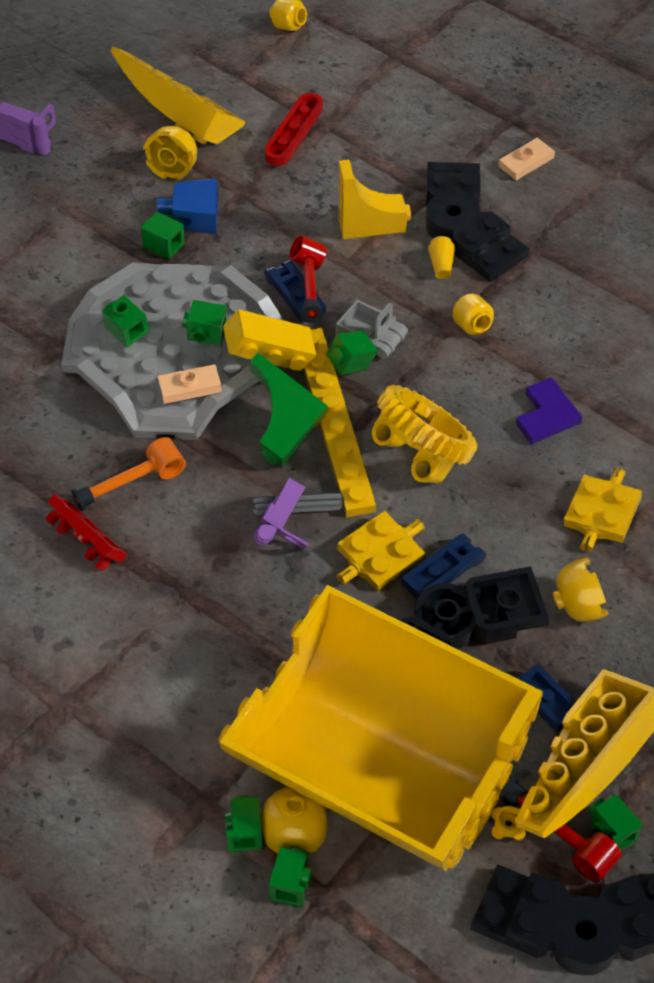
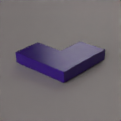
[516,377,582,444]

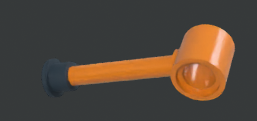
[71,437,186,511]

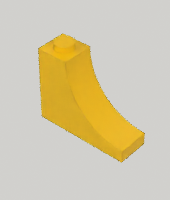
[338,160,411,239]

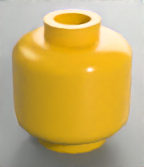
[270,0,307,31]
[452,293,494,335]

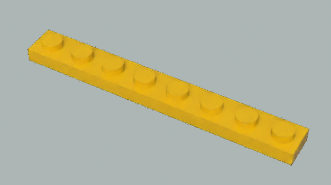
[303,328,376,518]

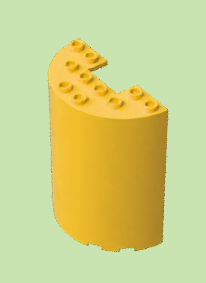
[219,585,543,872]

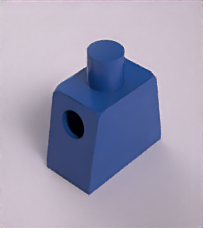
[157,179,218,234]

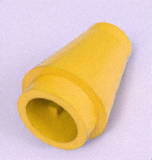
[428,236,455,279]

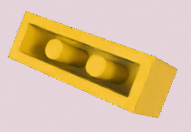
[223,309,316,371]

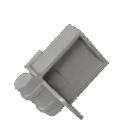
[336,300,408,359]

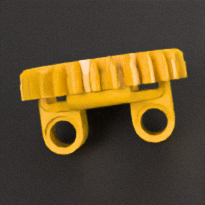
[372,385,478,484]

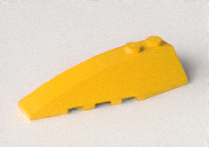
[110,46,246,145]
[514,669,654,839]

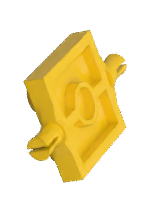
[564,467,642,552]
[336,511,425,592]

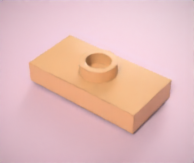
[498,137,555,180]
[158,364,222,404]

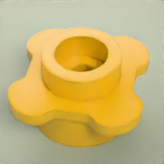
[491,806,526,841]

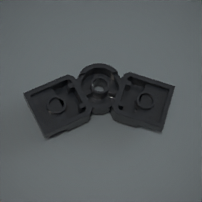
[426,162,529,282]
[401,566,549,650]
[470,864,654,975]

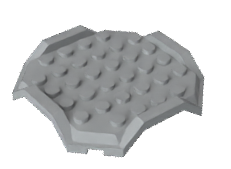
[61,262,285,440]

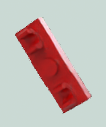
[45,494,128,571]

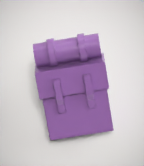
[0,102,56,155]
[254,478,309,549]

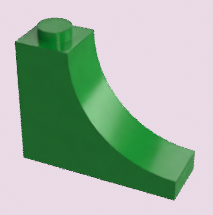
[250,353,328,468]

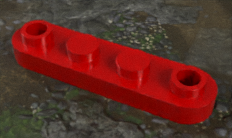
[264,93,323,166]

